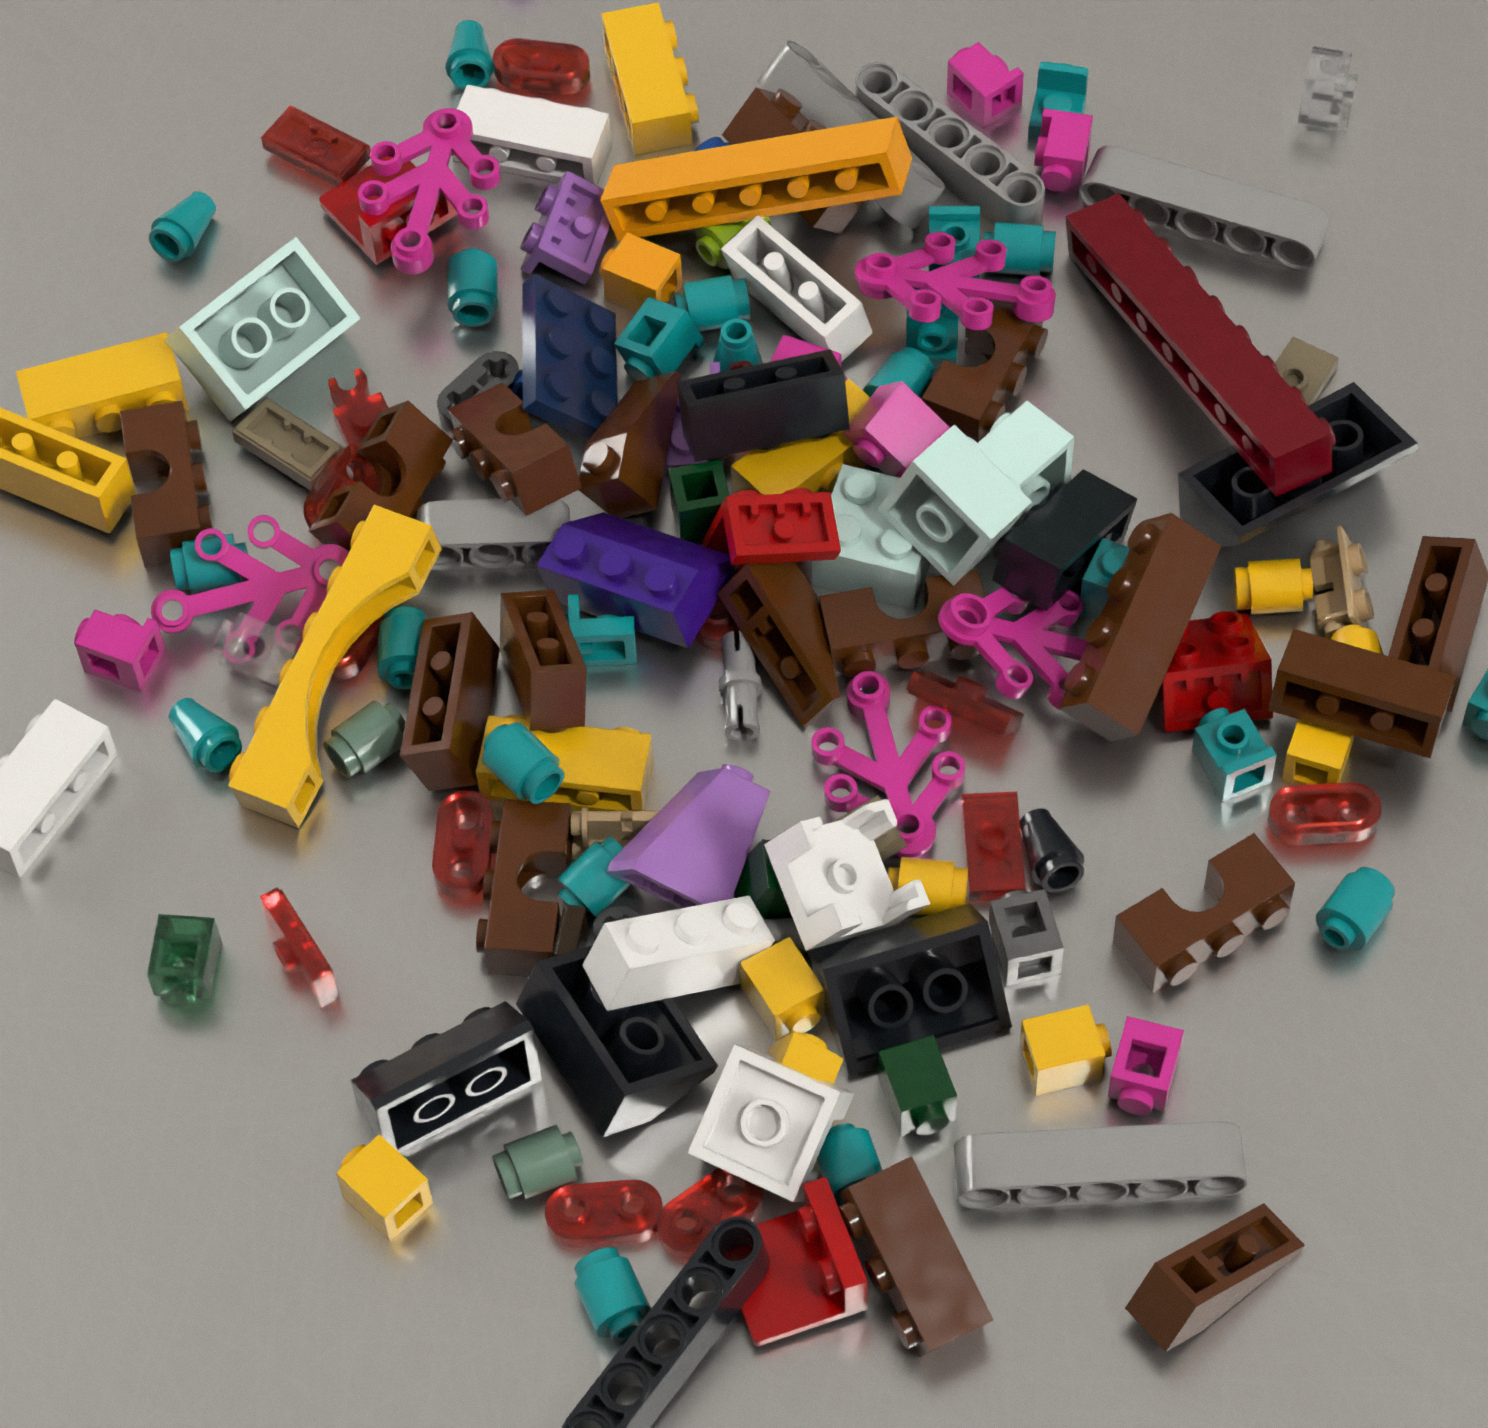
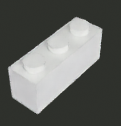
[452,85,612,186]
[721,215,873,362]
[0,699,118,878]
[582,896,775,1011]

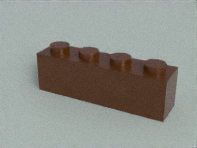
[1058,513,1222,741]

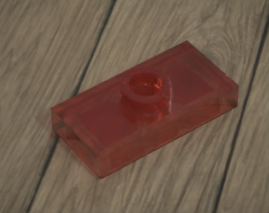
[261,105,371,186]
[906,670,1024,735]
[961,791,1026,901]
[260,887,339,1007]

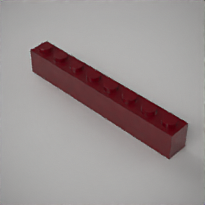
[1065,194,1336,497]

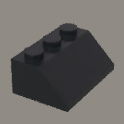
[808,903,1012,1076]
[516,945,718,1137]
[351,1001,542,1153]

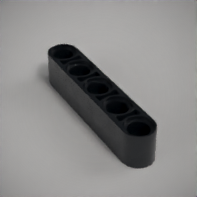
[562,1217,770,1428]

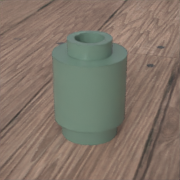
[323,700,406,778]
[492,1124,584,1200]

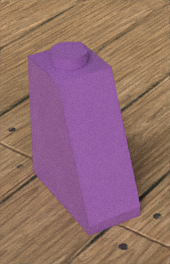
[607,764,770,908]

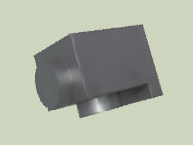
[989,889,1064,986]

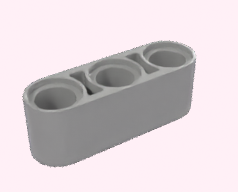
[417,499,570,571]

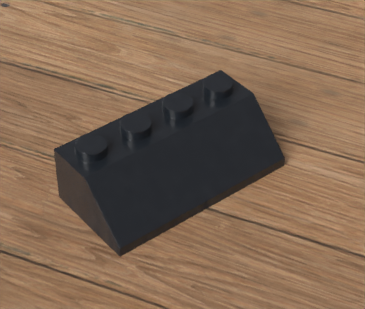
[1178,382,1418,547]

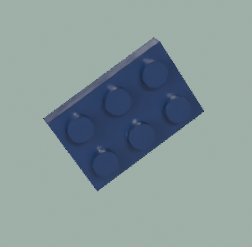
[522,274,617,440]

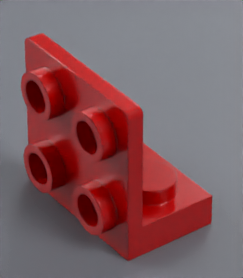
[319,157,458,265]
[702,488,841,565]
[1159,611,1273,732]
[725,1177,868,1346]

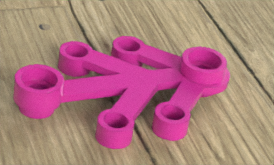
[358,108,501,274]
[855,232,1056,330]
[151,515,349,666]
[938,586,1088,711]
[811,671,965,859]

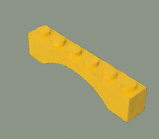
[228,505,442,829]

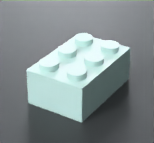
[165,237,361,421]

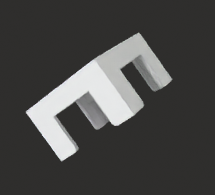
[764,799,930,951]
[688,1044,855,1202]

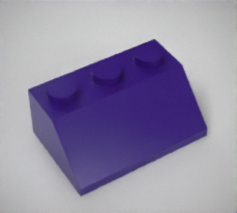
[536,512,740,649]

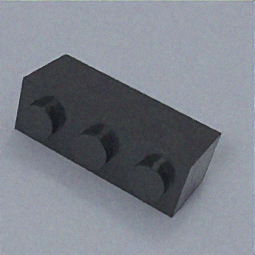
[676,349,850,462]
[992,469,1138,611]

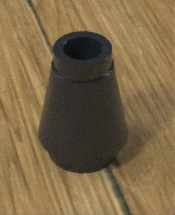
[1019,808,1084,893]

